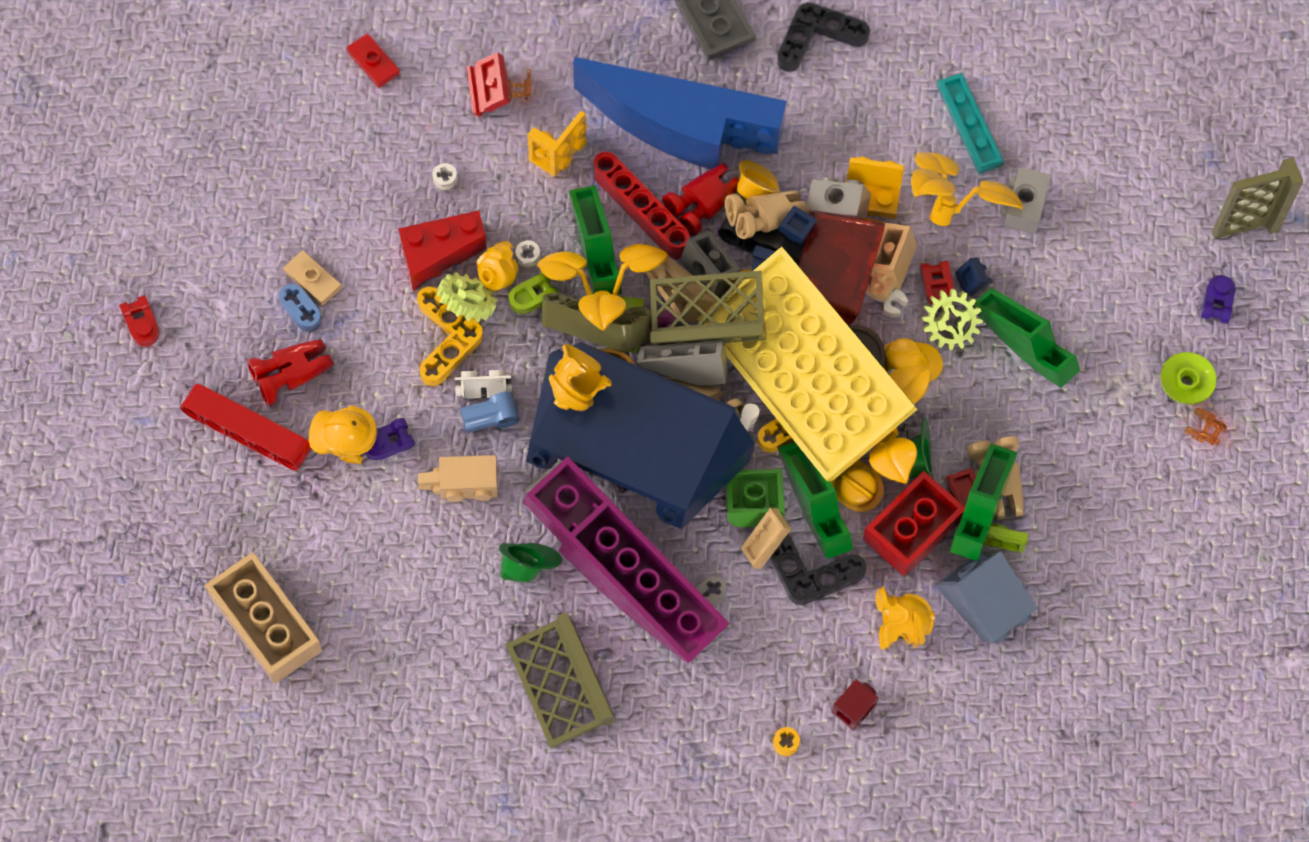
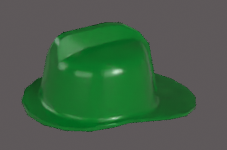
[909,417,934,479]
[499,543,562,582]

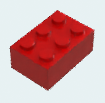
[863,471,965,578]

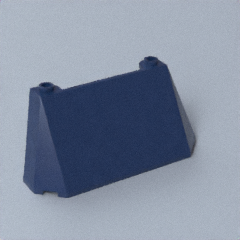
[526,342,757,529]

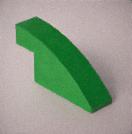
[569,185,622,295]
[972,288,1080,388]
[778,442,853,559]
[950,444,1018,562]

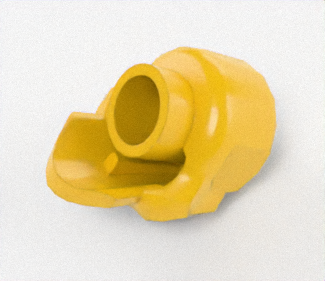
[477,241,518,291]

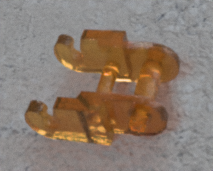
[506,69,531,102]
[1184,408,1227,445]

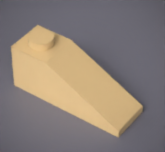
[644,256,717,323]

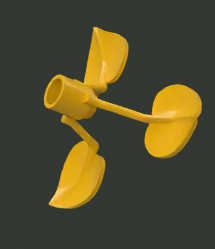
[911,152,1023,226]
[537,244,668,331]
[869,366,931,484]

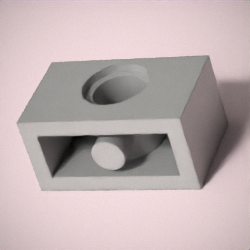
[1001,167,1051,234]
[807,177,871,225]

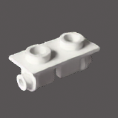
[455,370,512,400]

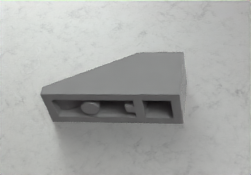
[637,340,728,386]

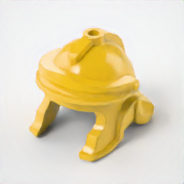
[549,344,611,411]
[309,405,377,464]
[875,586,935,649]

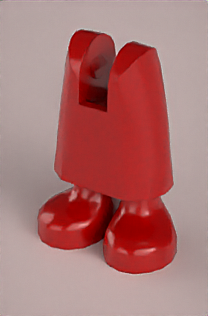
[662,163,739,236]
[247,339,334,407]

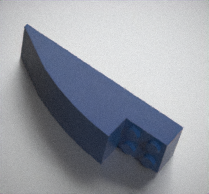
[573,57,787,169]

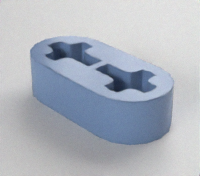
[279,284,321,332]

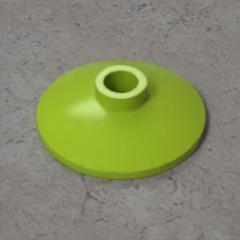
[1160,352,1217,405]

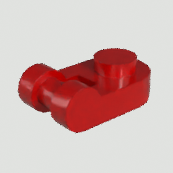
[920,261,954,308]
[119,295,160,347]

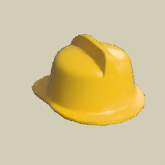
[737,160,780,205]
[883,338,943,382]
[831,459,884,512]

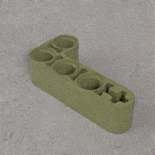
[541,293,651,351]

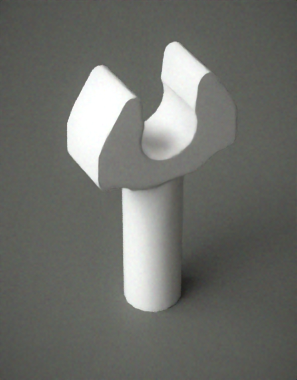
[857,280,908,318]

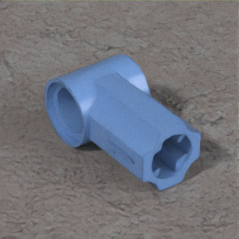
[460,392,520,433]

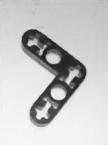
[777,2,870,72]
[770,533,867,605]

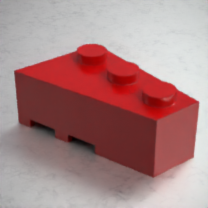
[398,210,487,291]

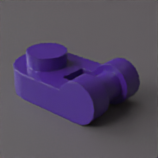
[1201,275,1235,324]
[364,418,415,461]

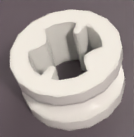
[433,163,458,191]
[515,240,540,269]

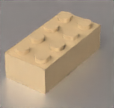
[205,552,322,684]

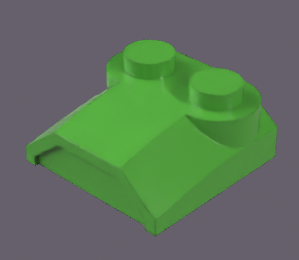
[726,468,785,527]

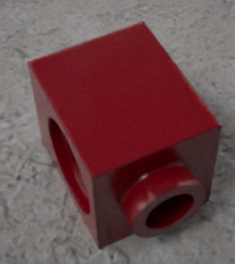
[831,679,879,731]

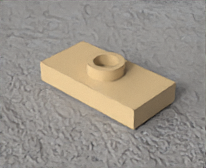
[283,250,342,306]
[741,508,791,569]

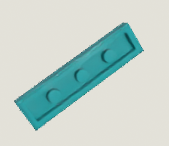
[937,73,1004,174]

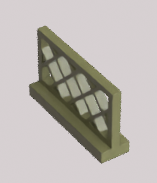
[1212,157,1303,239]
[650,270,767,346]
[506,612,617,749]

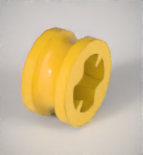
[773,727,800,756]

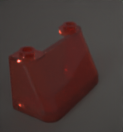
[799,210,885,326]

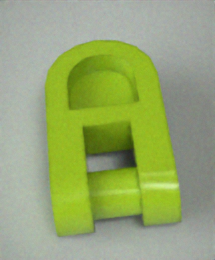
[508,273,560,314]

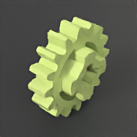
[437,272,497,322]
[921,289,983,350]

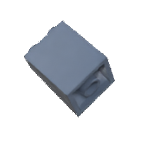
[935,551,1038,643]

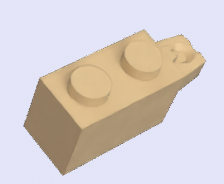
[867,223,917,301]
[418,455,498,502]

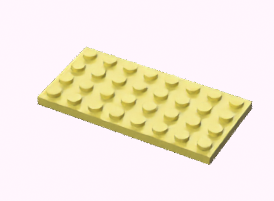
[697,247,918,482]

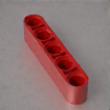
[593,151,690,260]
[180,383,312,471]

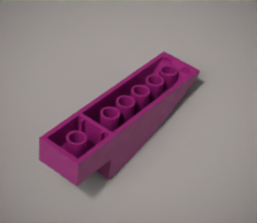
[523,456,730,664]

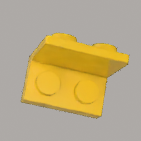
[527,110,588,177]
[846,157,904,219]

